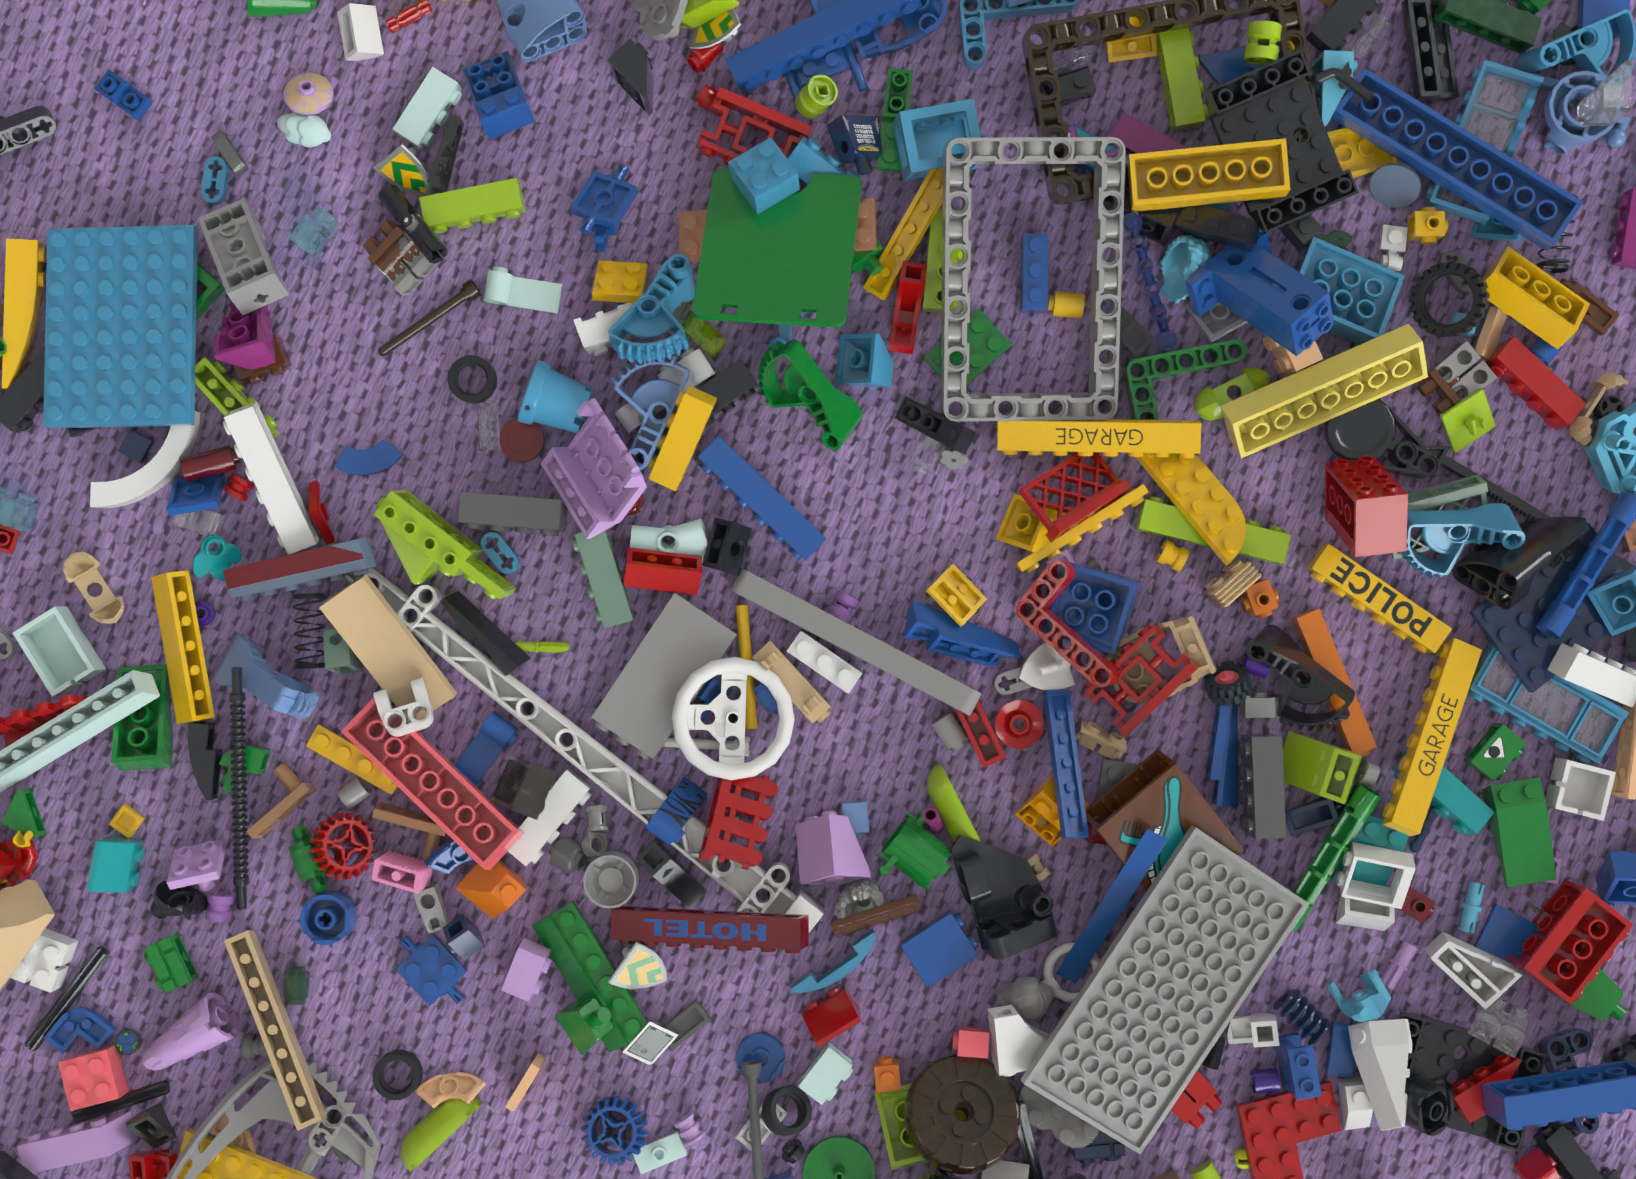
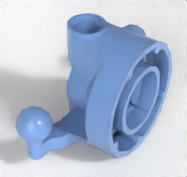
[1516,71,1630,155]

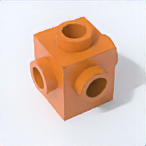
[1240,579,1279,619]

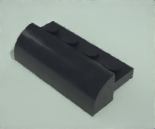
[1401,0,1459,104]

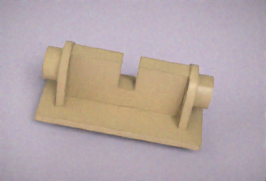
[1075,720,1127,760]

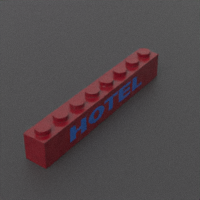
[611,906,809,954]

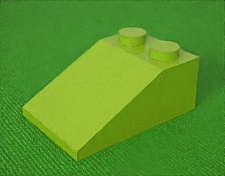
[874,1083,928,1171]

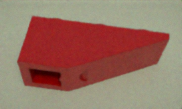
[1449,1053,1521,1124]

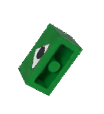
[1464,723,1526,781]

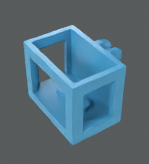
[892,98,981,182]

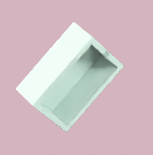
[13,606,106,697]

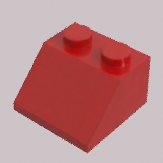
[802,986,861,1047]

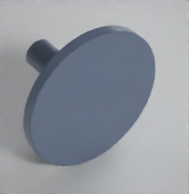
[1370,163,1421,208]

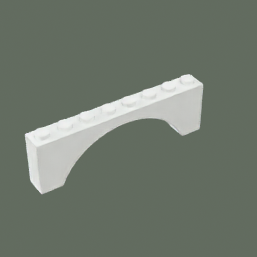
[987,1005,1051,1076]

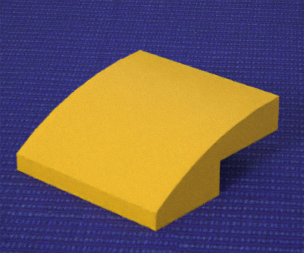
[1104,11,1158,63]
[926,564,987,627]

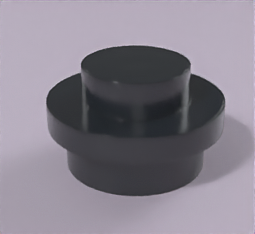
[782,1139,805,1164]

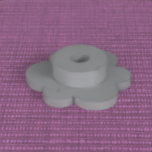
[940,449,969,470]

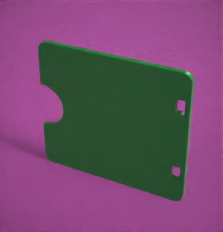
[692,169,862,328]

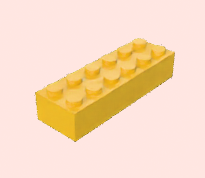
[1127,138,1290,212]

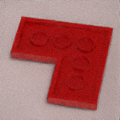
[1235,1080,1342,1179]

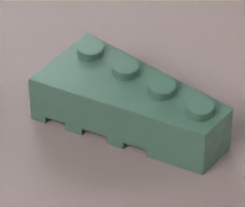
[572,525,634,629]

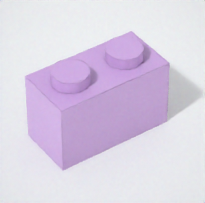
[501,938,552,1002]

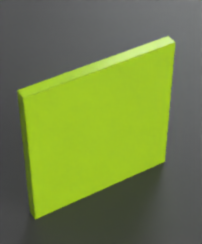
[1440,388,1496,453]

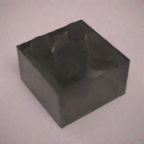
[491,755,556,820]

